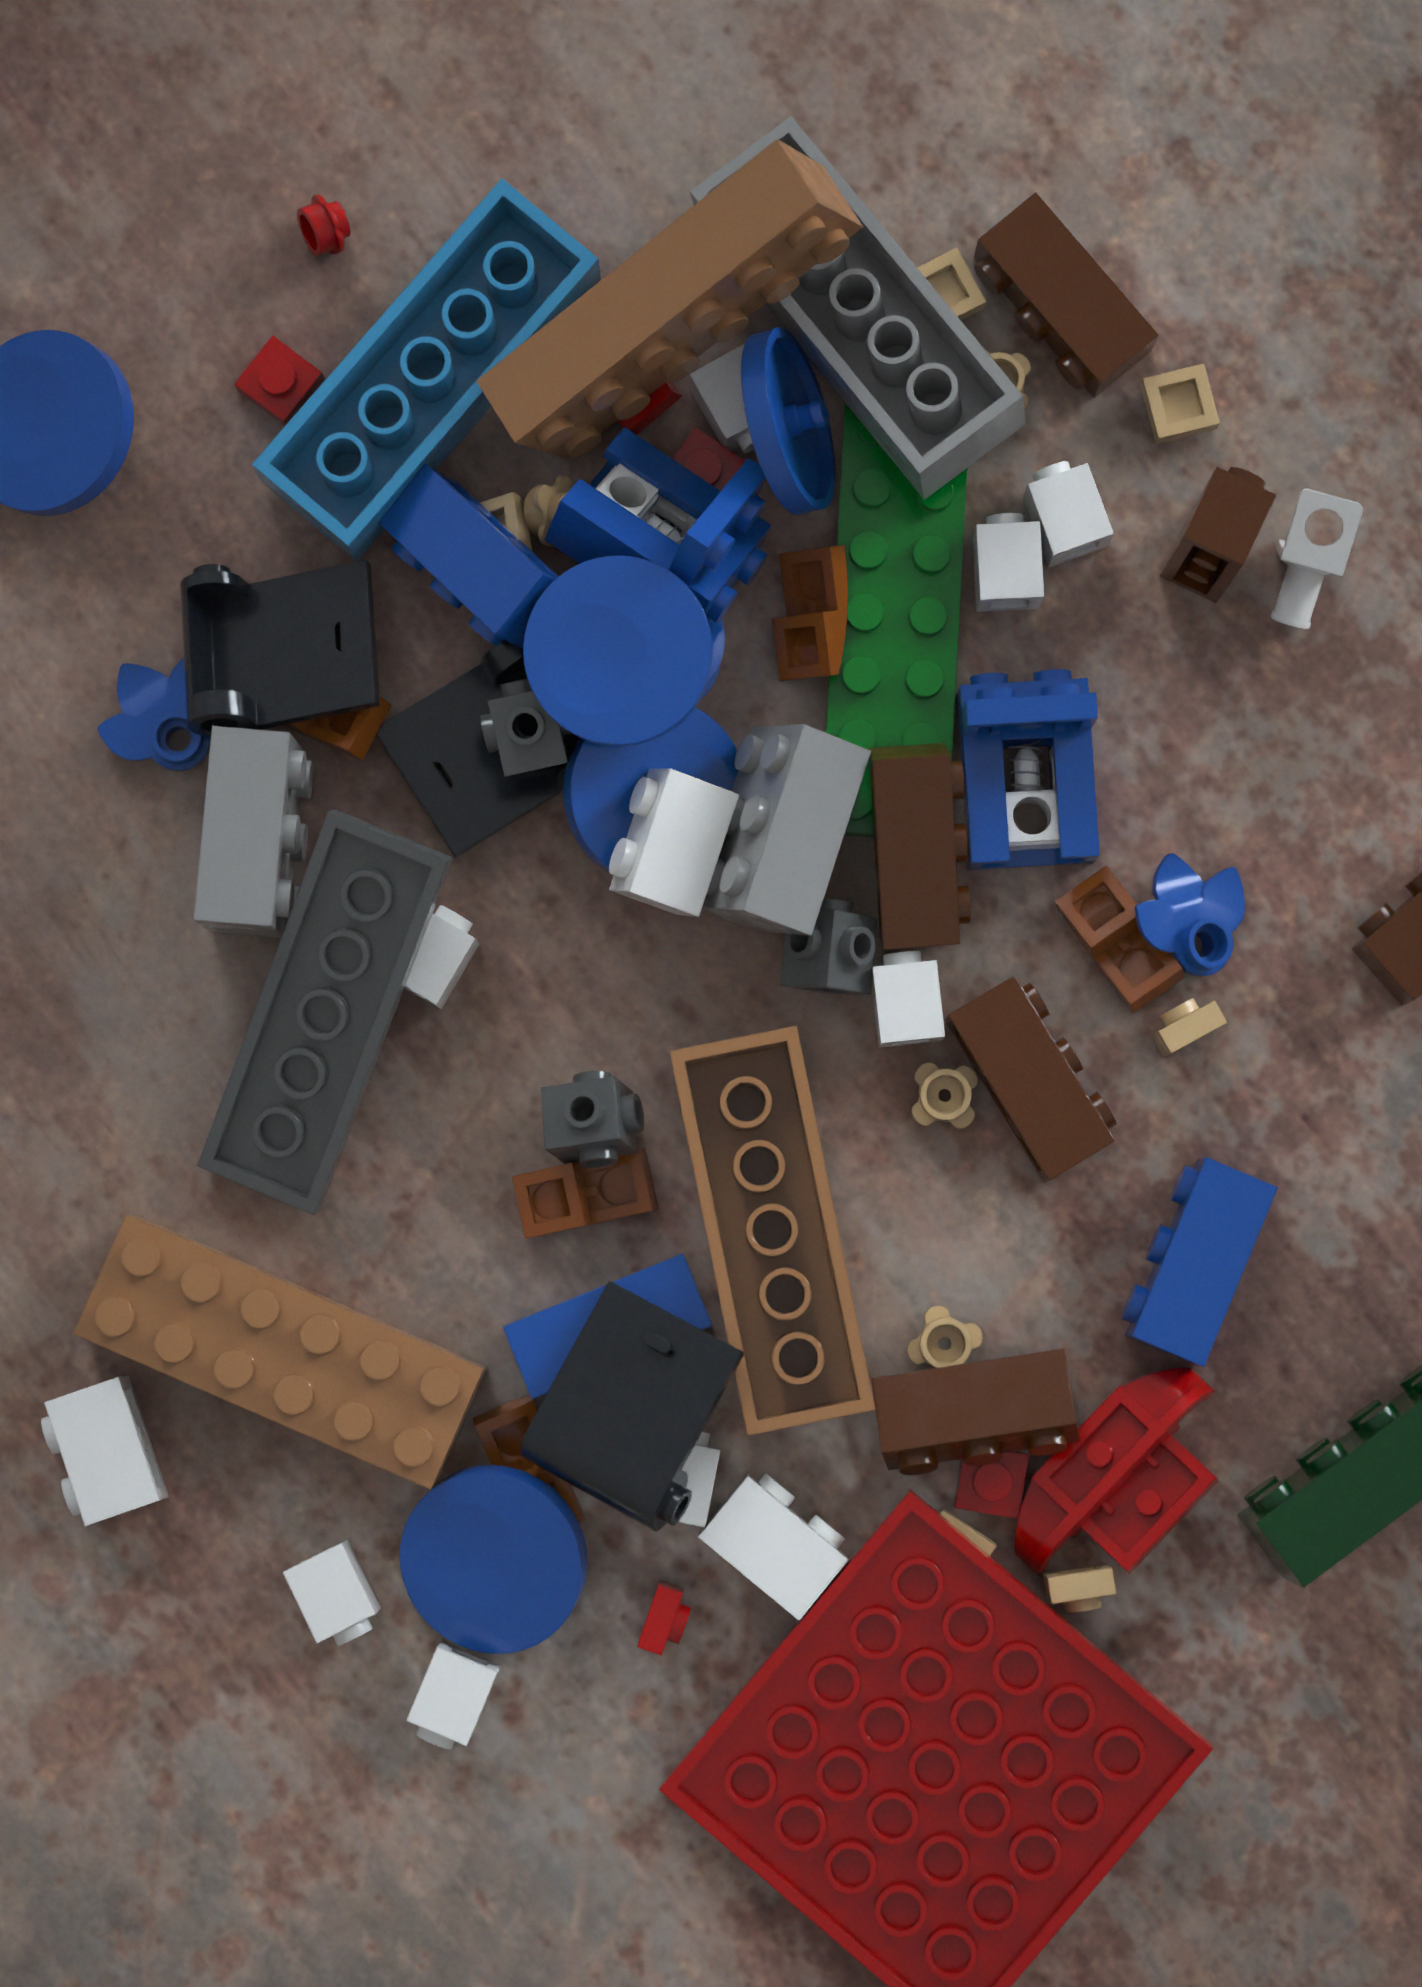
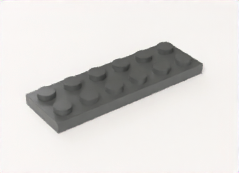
[197,809,453,1215]

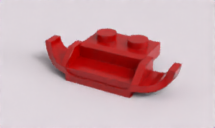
[1014,1368,1218,1576]

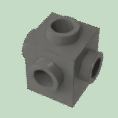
[480,678,572,776]
[780,899,877,995]
[541,1071,644,1168]

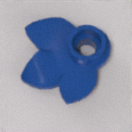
[97,657,211,772]
[1134,853,1245,977]

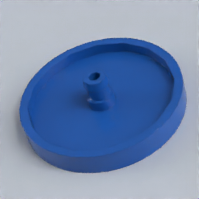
[741,327,836,515]
[0,330,134,516]
[523,556,713,747]
[563,708,738,873]
[400,1465,588,1654]

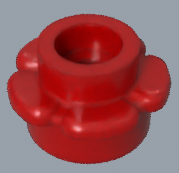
[297,195,351,256]

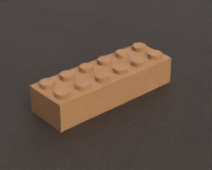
[476,139,863,459]
[669,1026,876,1436]
[73,1214,488,1490]

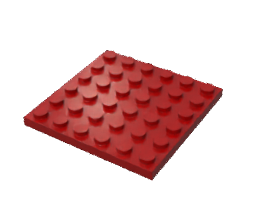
[659,1489,1213,1987]

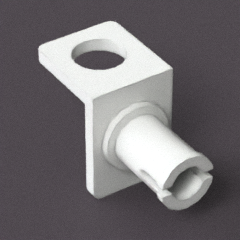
[1271,489,1363,629]

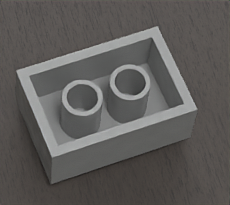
[701,724,871,936]
[193,726,314,939]

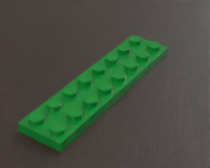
[826,402,967,837]

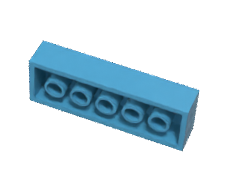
[251,178,601,561]

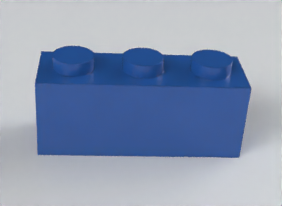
[379,463,559,649]
[1121,1157,1278,1367]
[503,1253,712,1399]

